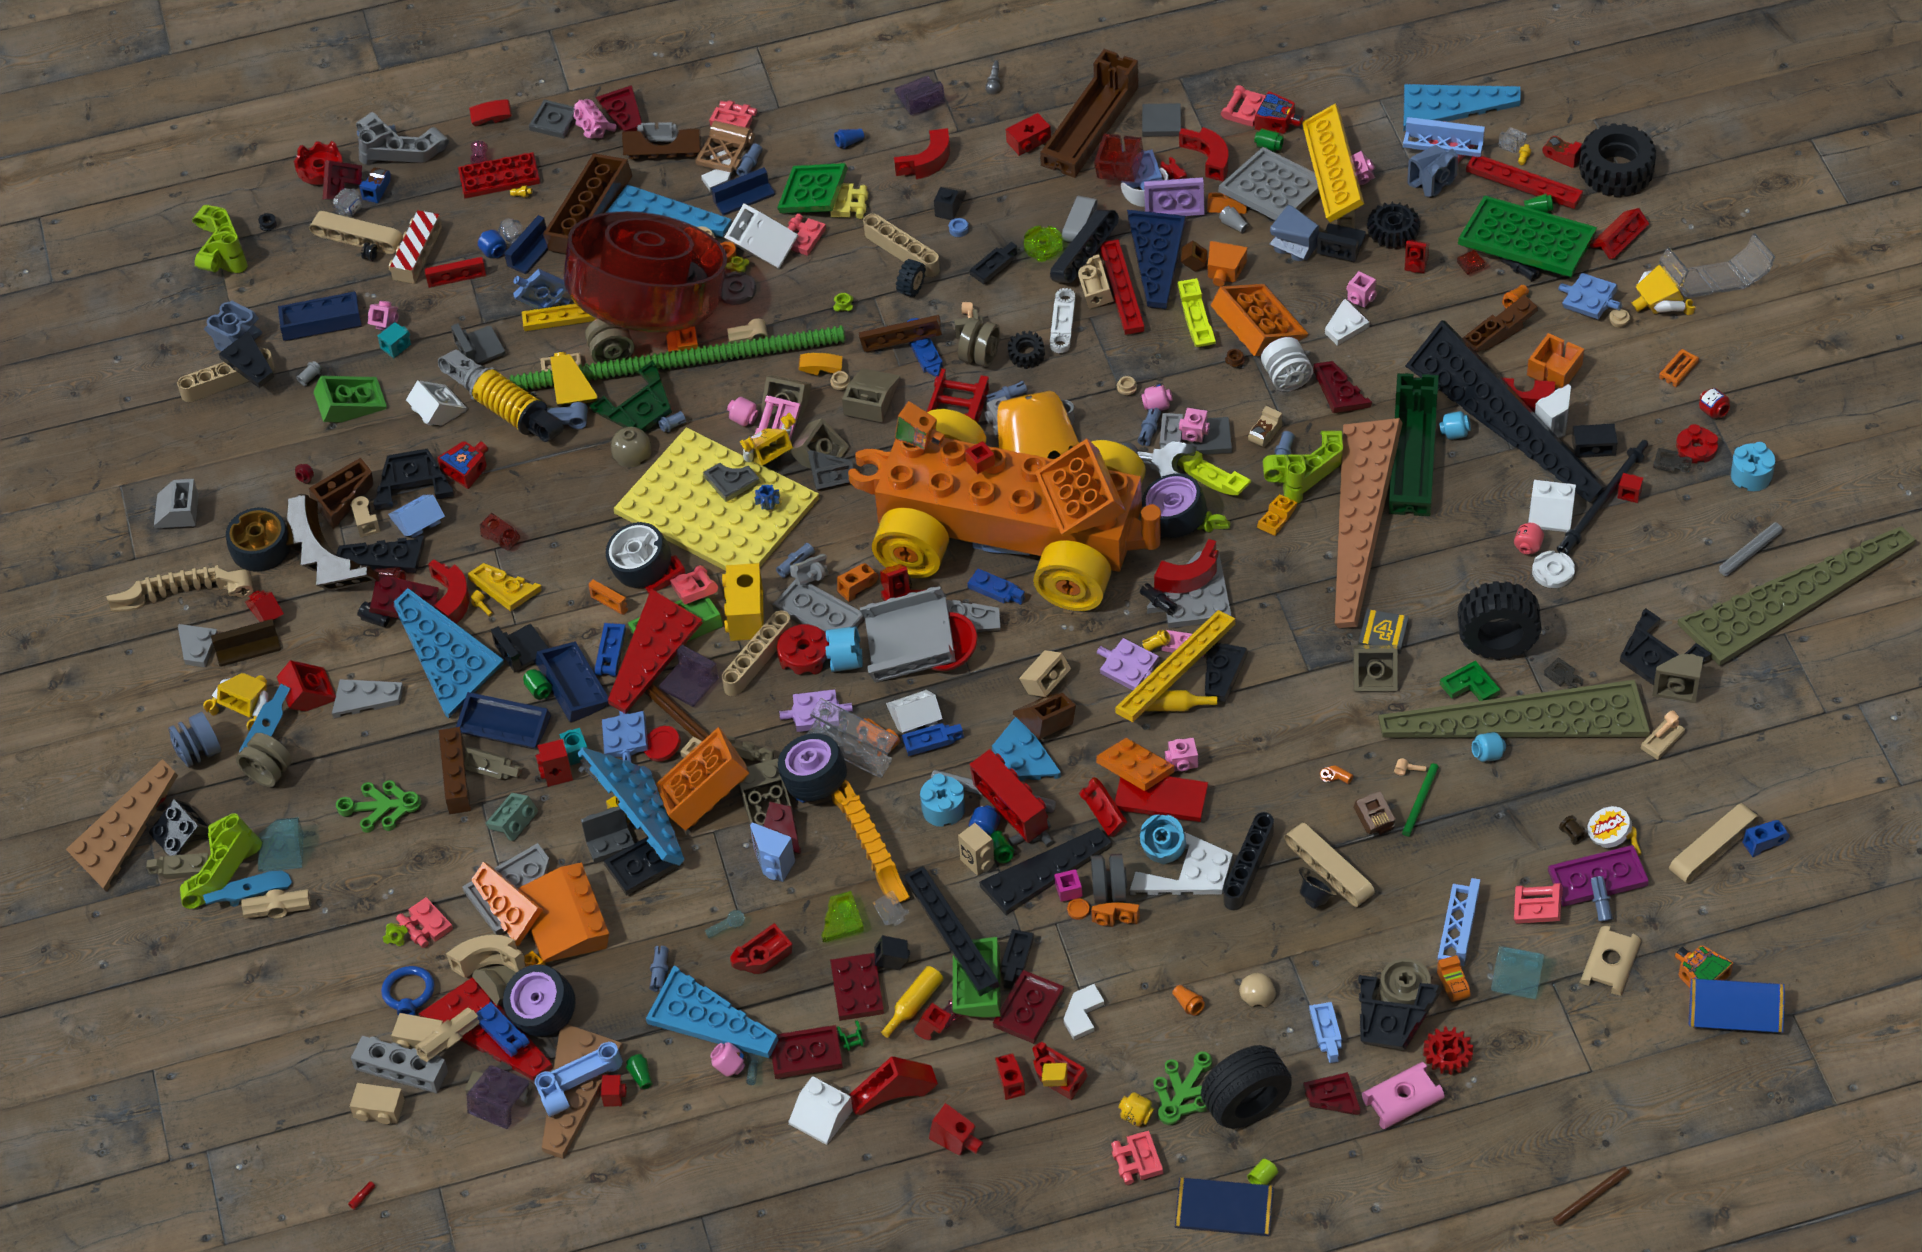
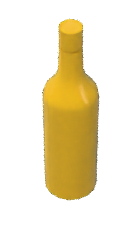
[1144,690,1217,712]
[881,966,944,1038]

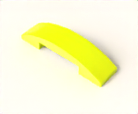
[1178,278,1216,347]
[1177,451,1251,495]

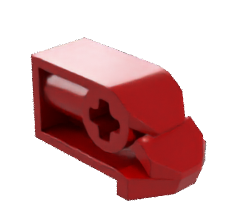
[730,923,793,974]
[1032,1042,1088,1100]

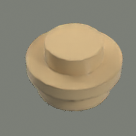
[1609,309,1630,328]
[830,371,850,390]
[1117,376,1137,395]

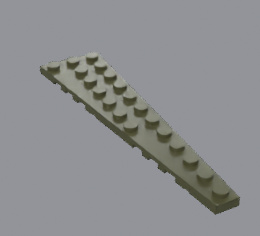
[1677,526,1916,666]
[1378,680,1650,738]

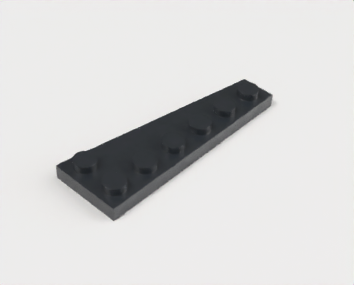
[979,828,1112,915]

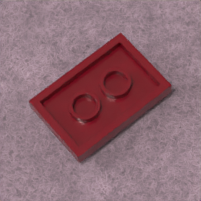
[369,574,439,619]
[830,953,884,1021]
[993,970,1064,1044]
[771,1025,843,1079]

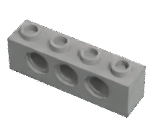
[351,1036,448,1093]

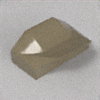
[472,965,516,1006]

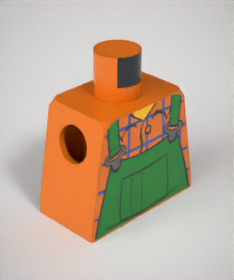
[895,401,945,450]
[1675,946,1733,988]

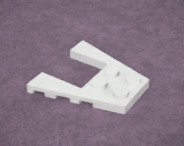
[1130,832,1233,895]

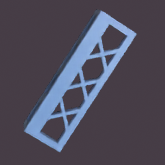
[1403,117,1485,157]
[1437,878,1480,966]

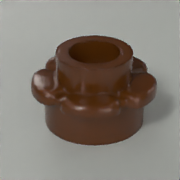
[1225,349,1245,367]

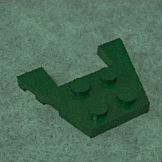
[590,360,672,432]

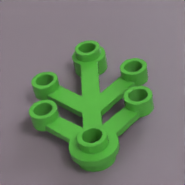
[336,780,421,833]
[1154,1051,1212,1125]

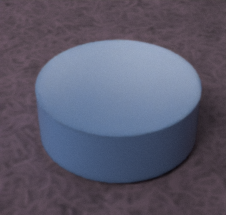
[949,218,969,237]

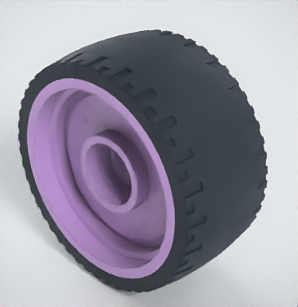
[1142,473,1207,538]

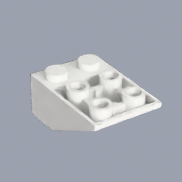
[724,204,798,269]

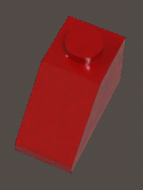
[880,564,910,598]

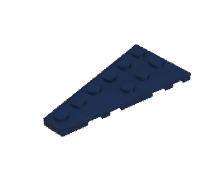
[1127,210,1185,309]

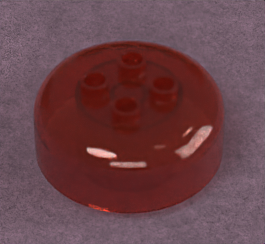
[563,211,727,333]

